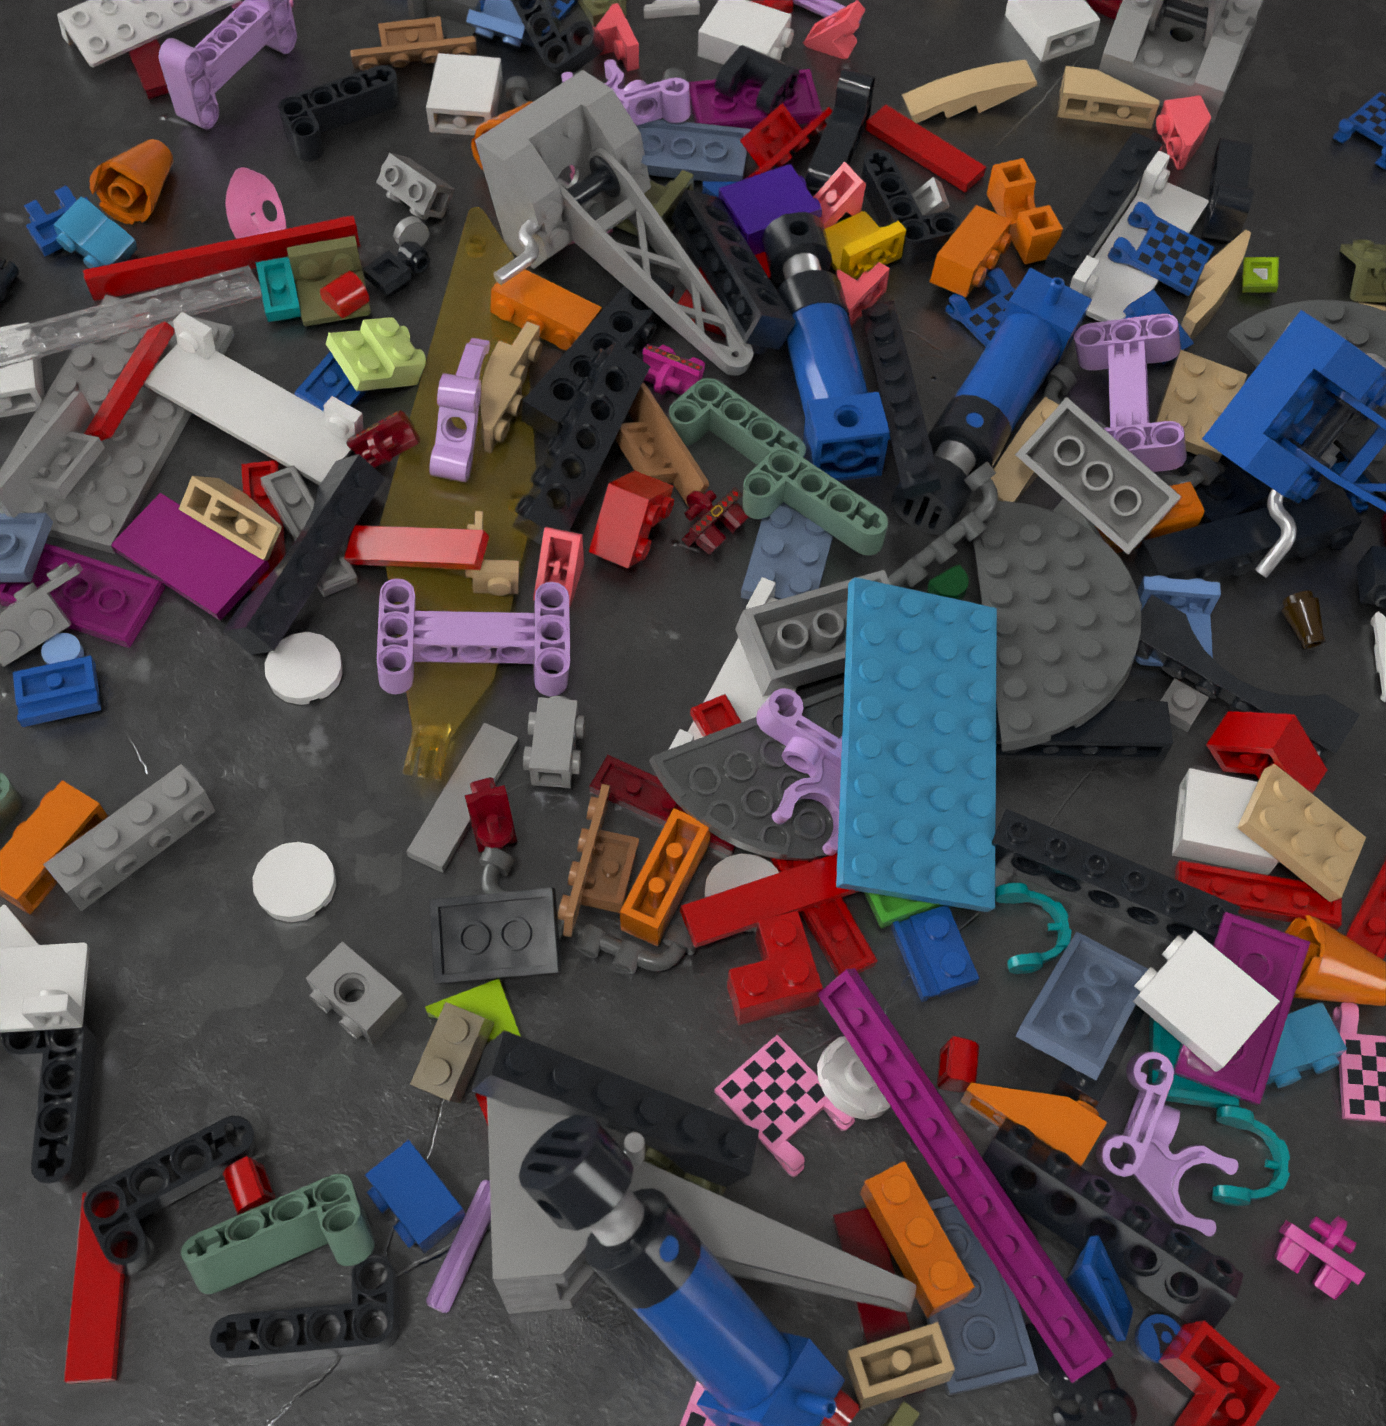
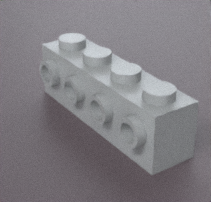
[43,764,216,911]

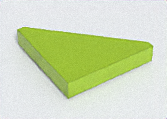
[425,979,521,1042]

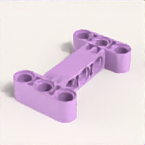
[159,0,297,130]
[1074,314,1187,472]
[377,579,570,696]

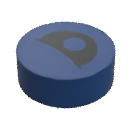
[1134,1314,1181,1364]

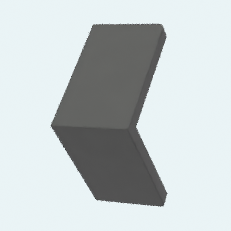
[407,0,481,39]

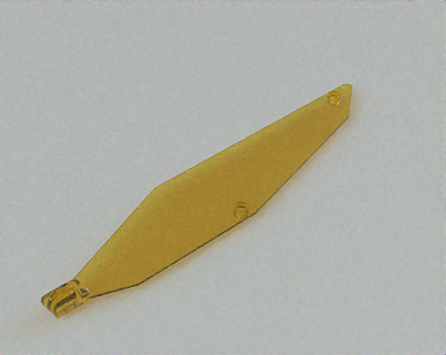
[380,207,536,781]

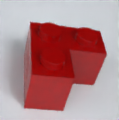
[589,470,674,568]
[1206,711,1327,794]
[727,910,823,1025]
[1159,1320,1281,1426]

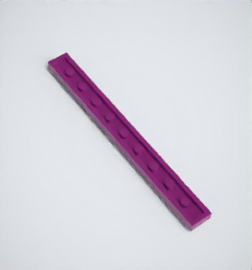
[817,968,1114,1383]

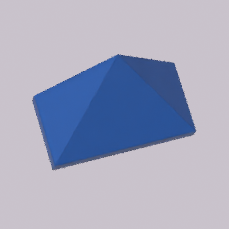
[1066,1235,1133,1341]

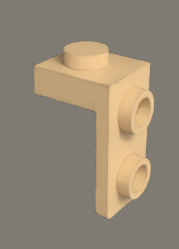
[465,511,519,596]

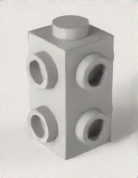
[376,153,456,220]
[523,696,585,788]

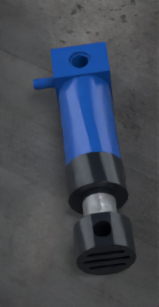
[762,212,891,481]
[891,268,1092,535]
[518,1115,845,1426]

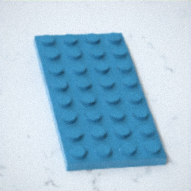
[836,577,997,912]

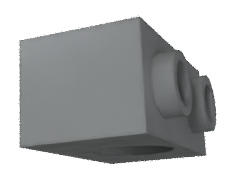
[306,941,408,1044]

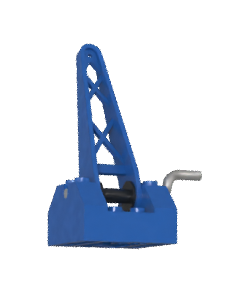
[1202,310,1386,578]

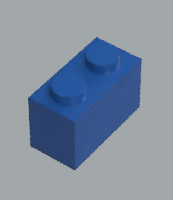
[365,1140,465,1254]

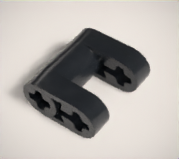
[715,45,799,115]

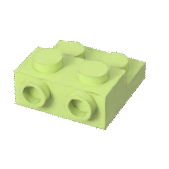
[326,317,426,391]

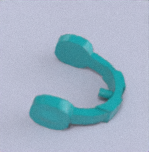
[995,883,1072,974]
[1212,1106,1290,1206]

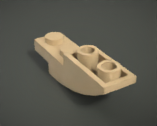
[480,322,543,453]

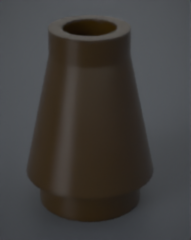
[1281,590,1326,649]

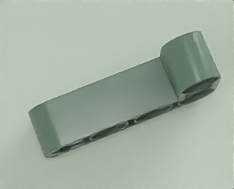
[669,378,806,465]
[742,448,888,556]
[181,1174,374,1294]

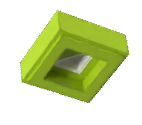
[1242,257,1279,293]

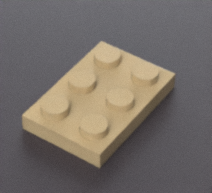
[1155,350,1247,462]
[1237,764,1366,902]

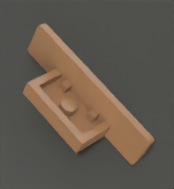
[350,16,477,70]
[615,382,709,507]
[558,784,639,937]

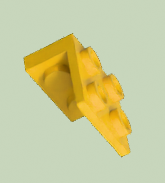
[825,211,906,280]

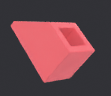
[1156,95,1211,170]

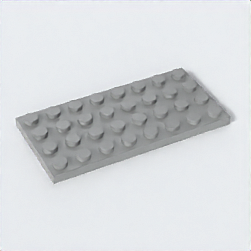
[0,295,235,554]

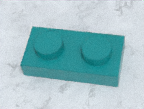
[256,257,301,322]

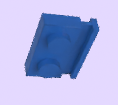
[295,351,368,411]
[13,655,101,727]
[891,905,980,1002]

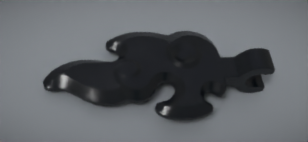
[1025,1324,1137,1426]

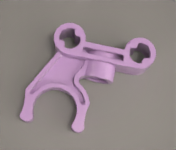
[561,60,691,126]
[429,338,490,482]
[756,688,842,856]
[1096,1052,1238,1236]

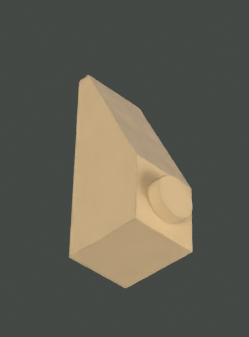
[1057,66,1159,129]
[991,397,1059,502]
[179,476,282,560]

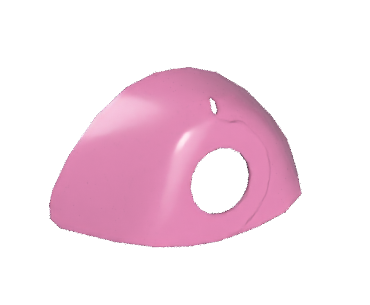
[225,167,287,239]

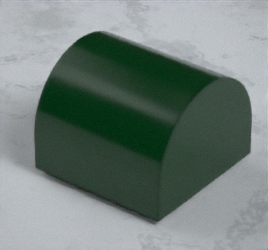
[926,565,969,601]

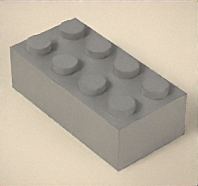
[1015,397,1182,554]
[735,570,891,697]

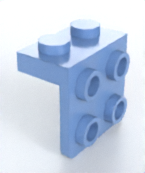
[466,0,536,48]
[1135,575,1221,667]

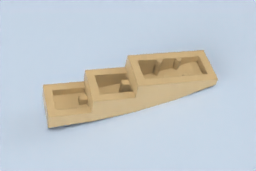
[902,60,1038,123]
[1181,230,1251,340]

